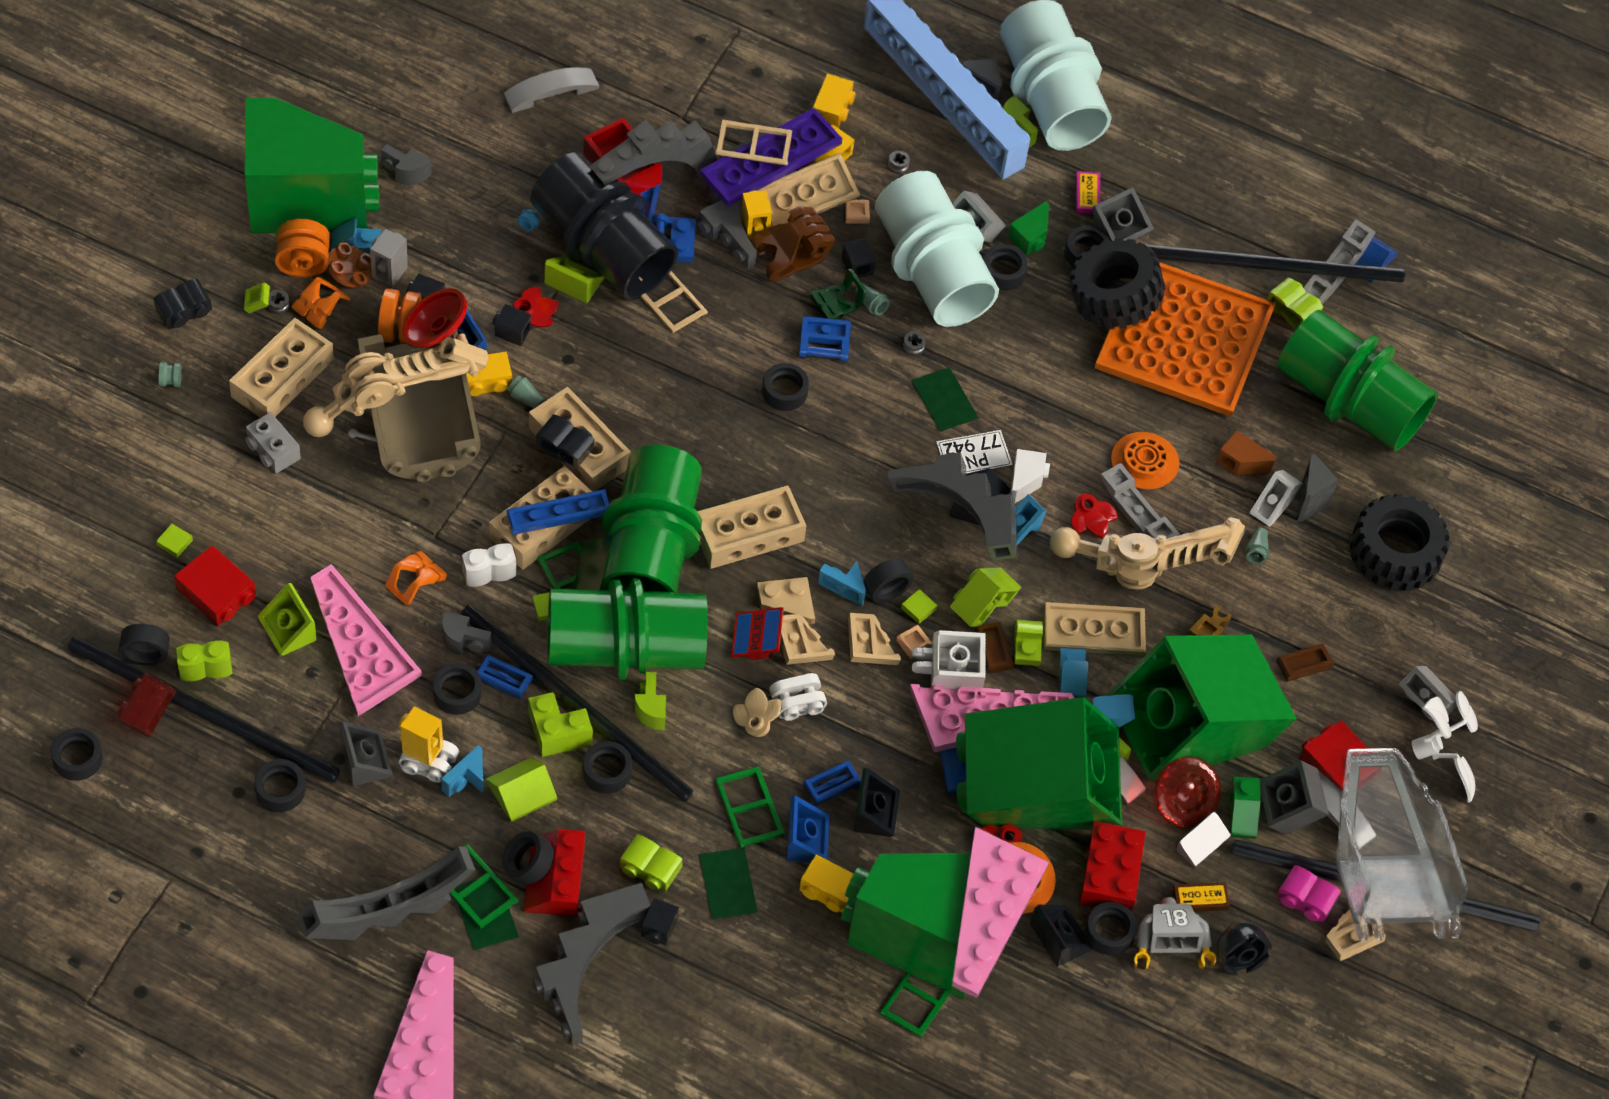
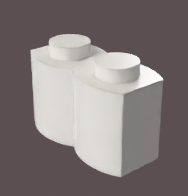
[462,544,516,587]

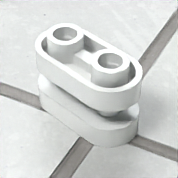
[769,673,827,721]
[399,740,459,782]

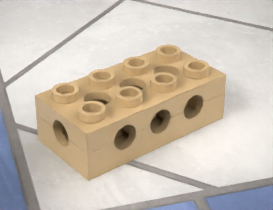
[229,318,334,418]
[529,387,631,492]
[489,466,592,570]
[698,486,806,569]

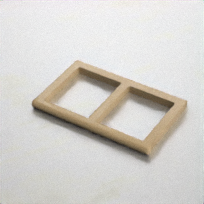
[715,120,792,165]
[639,271,708,333]

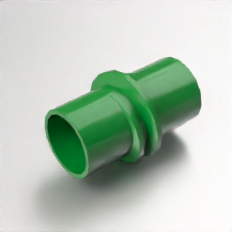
[1277,310,1438,452]
[601,444,703,593]
[547,579,708,680]

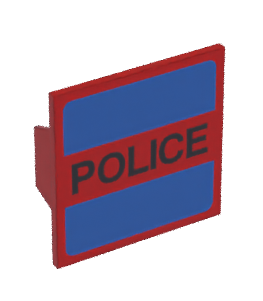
[731,607,784,660]

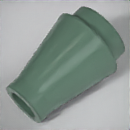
[855,283,889,315]
[507,375,545,409]
[1245,527,1269,564]

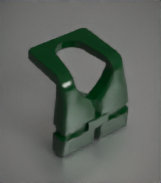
[810,269,866,320]

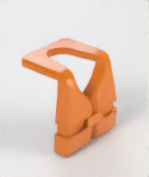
[291,277,351,329]
[385,551,447,605]

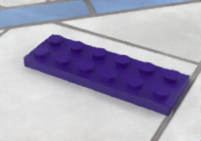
[700,108,842,207]

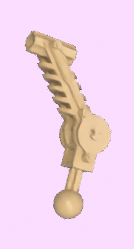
[303,334,489,437]
[1049,517,1245,590]

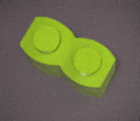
[1267,277,1323,329]
[176,641,232,681]
[620,834,682,892]

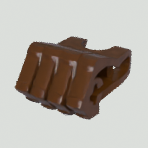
[750,206,835,282]

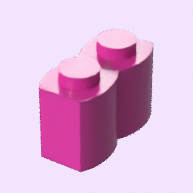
[1277,865,1341,923]

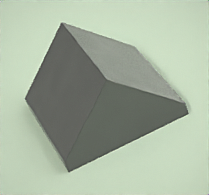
[1093,187,1154,241]
[1297,454,1338,522]
[339,721,393,786]

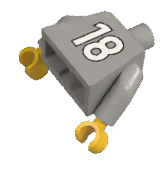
[1133,897,1217,970]

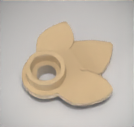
[733,688,781,737]

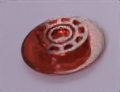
[1154,756,1221,828]

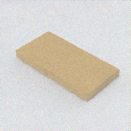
[758,153,860,227]
[1044,602,1146,656]

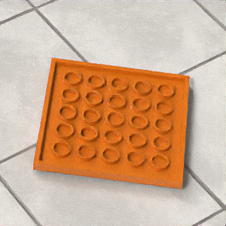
[1095,262,1276,417]

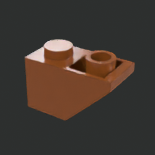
[1216,431,1277,476]

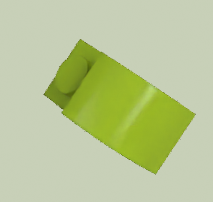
[1003,96,1038,147]
[1014,619,1043,666]
[634,672,666,730]

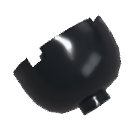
[1217,923,1272,975]

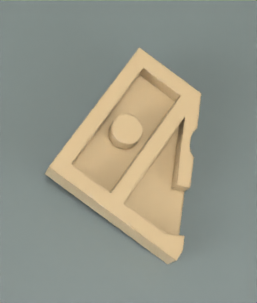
[757,577,815,624]
[847,613,901,665]
[780,614,835,665]
[1326,906,1386,961]

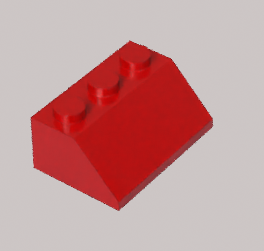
[524,829,585,917]

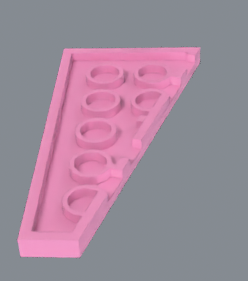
[310,564,422,716]
[910,684,1074,752]
[952,827,1049,998]
[374,951,454,1099]

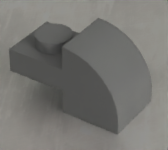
[381,144,431,185]
[442,611,492,656]

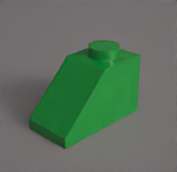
[1008,201,1049,256]
[1228,777,1261,839]

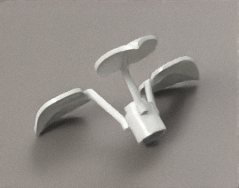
[1412,691,1478,803]

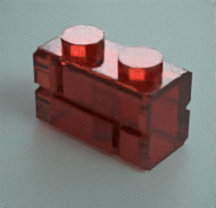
[118,673,176,737]

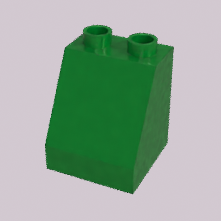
[245,98,380,234]
[1106,635,1297,781]
[956,697,1122,830]
[841,853,971,999]

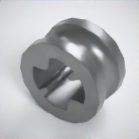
[888,151,910,174]
[268,289,289,314]
[903,331,926,356]

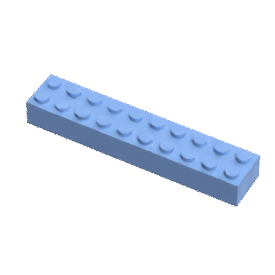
[864,0,1030,179]

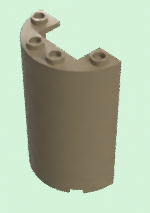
[358,330,481,482]

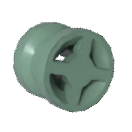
[159,362,182,387]

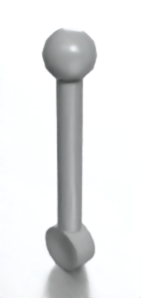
[348,428,377,442]

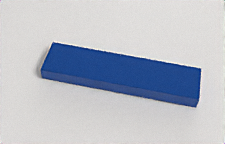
[506,489,609,535]

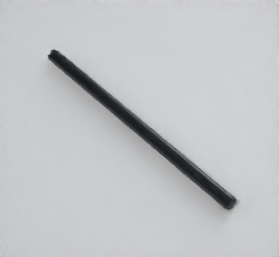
[1145,244,1406,283]
[461,605,693,802]
[67,636,340,783]
[1231,839,1540,931]

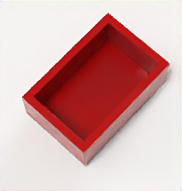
[584,118,662,194]
[1079,821,1146,912]

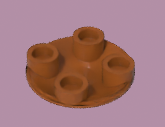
[328,242,372,288]

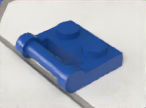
[653,213,696,263]
[799,316,851,362]

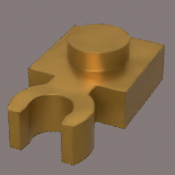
[1188,606,1232,636]

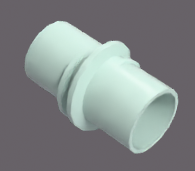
[1000,0,1112,151]
[875,171,999,327]

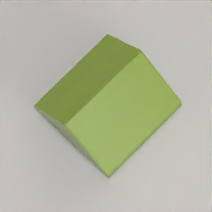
[545,256,604,304]
[257,583,317,656]
[486,757,557,822]

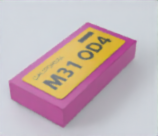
[1076,171,1100,214]

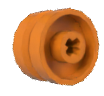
[275,219,330,278]
[378,288,421,344]

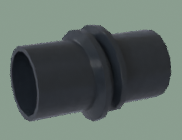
[530,152,679,300]

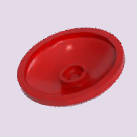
[402,288,467,348]

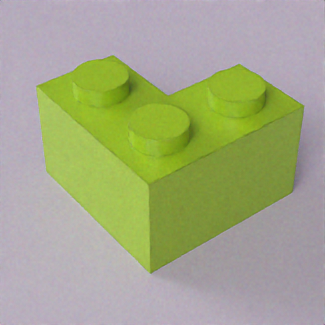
[950,567,1022,627]
[528,692,593,757]

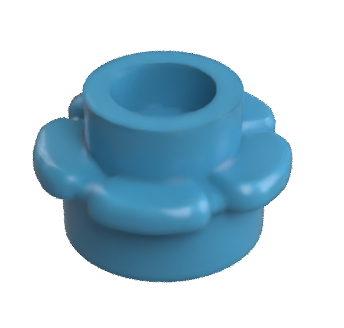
[517,209,540,231]

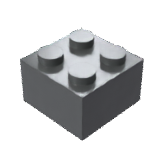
[1260,760,1329,835]

